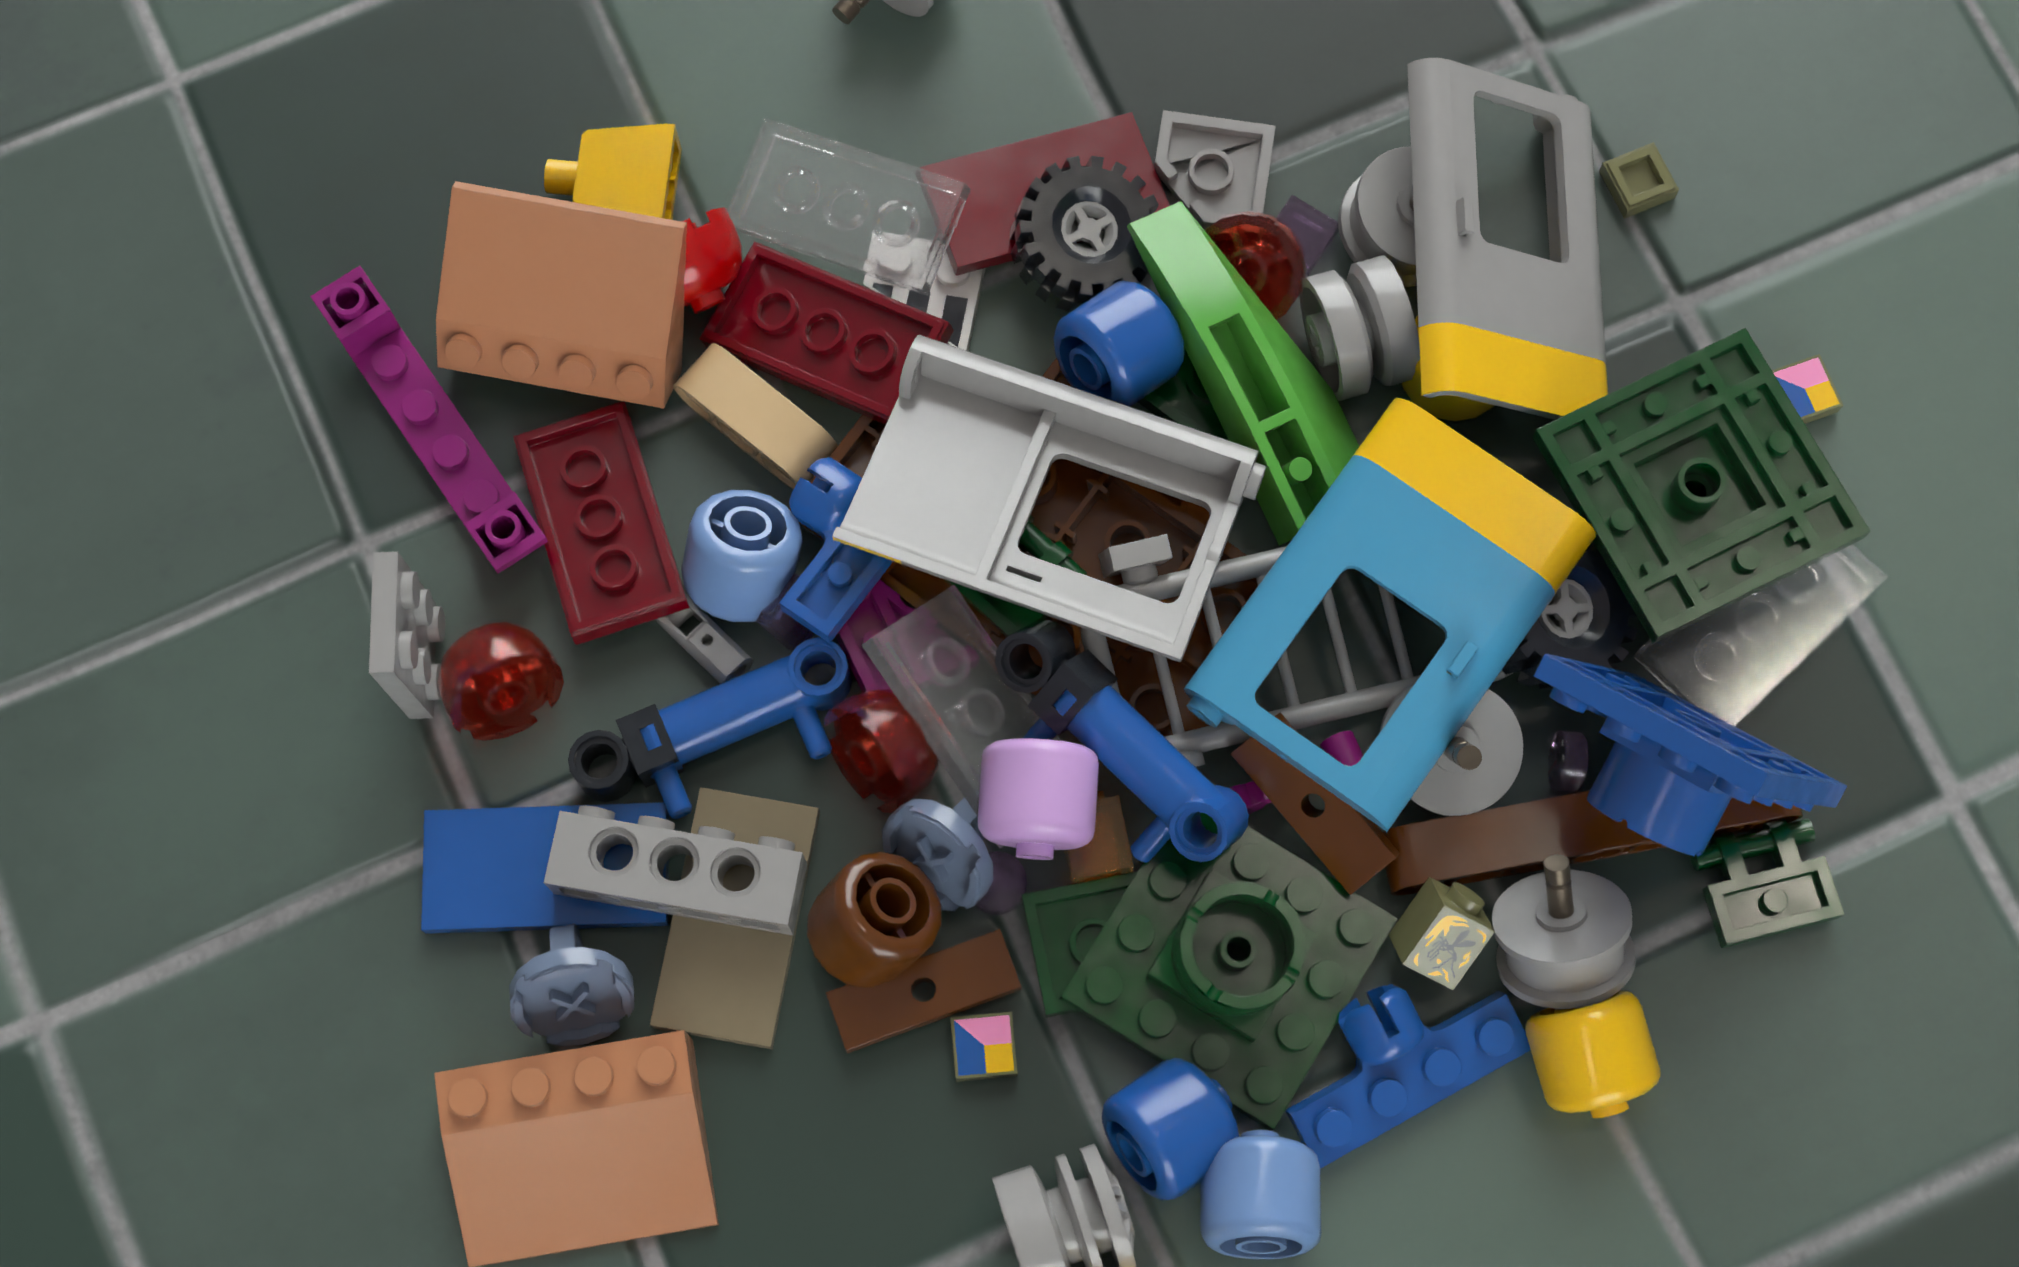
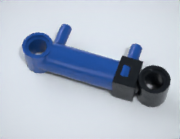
[995,620,1249,863]
[568,637,852,819]

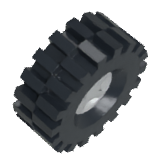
[1009,156,1159,311]
[1502,542,1638,689]

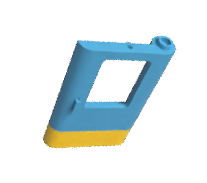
[1184,398,1596,832]

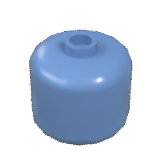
[681,490,803,622]
[1200,1130,1321,1259]

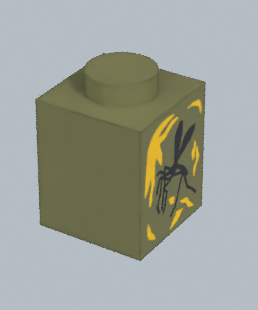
[1388,877,1494,990]

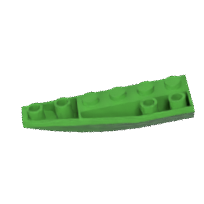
[1127,201,1359,546]

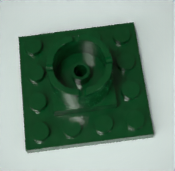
[1532,328,1871,644]
[1059,813,1397,1131]

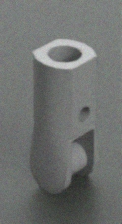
[655,593,753,684]

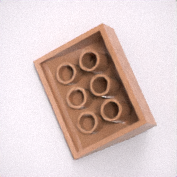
[436,181,687,409]
[434,1030,719,1267]

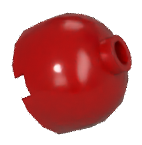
[681,207,742,314]

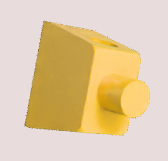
[544,124,682,220]

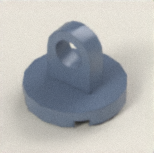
[882,793,993,911]
[509,923,634,1046]

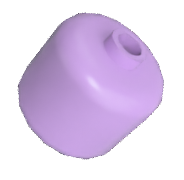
[977,738,1099,860]

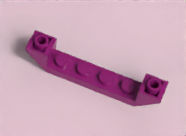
[310,265,548,574]

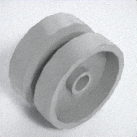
[1299,255,1420,401]

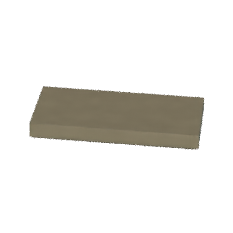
[650,787,820,1050]

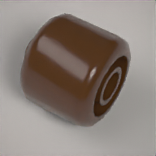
[807,852,942,988]

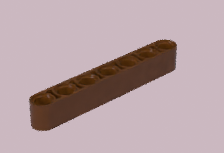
[1383,791,1803,896]

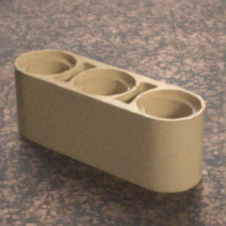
[673,343,838,489]

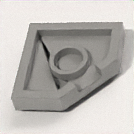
[1154,110,1276,239]

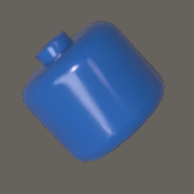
[1053,281,1185,407]
[1101,1058,1239,1200]

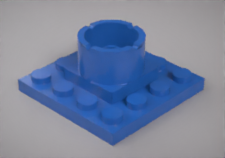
[1534,653,1847,856]

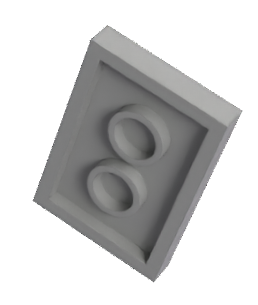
[369,552,445,719]

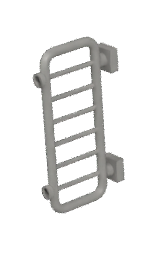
[1081,534,1513,767]

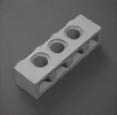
[544,806,807,935]

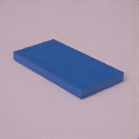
[421,802,669,934]

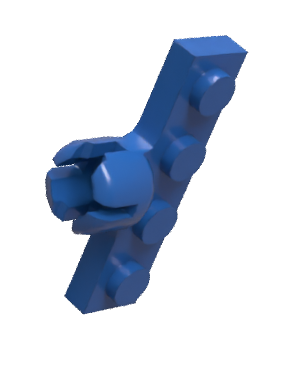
[779,457,893,644]
[1285,984,1531,1169]

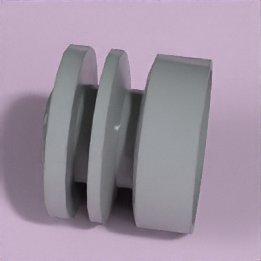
[992,1144,1137,1267]

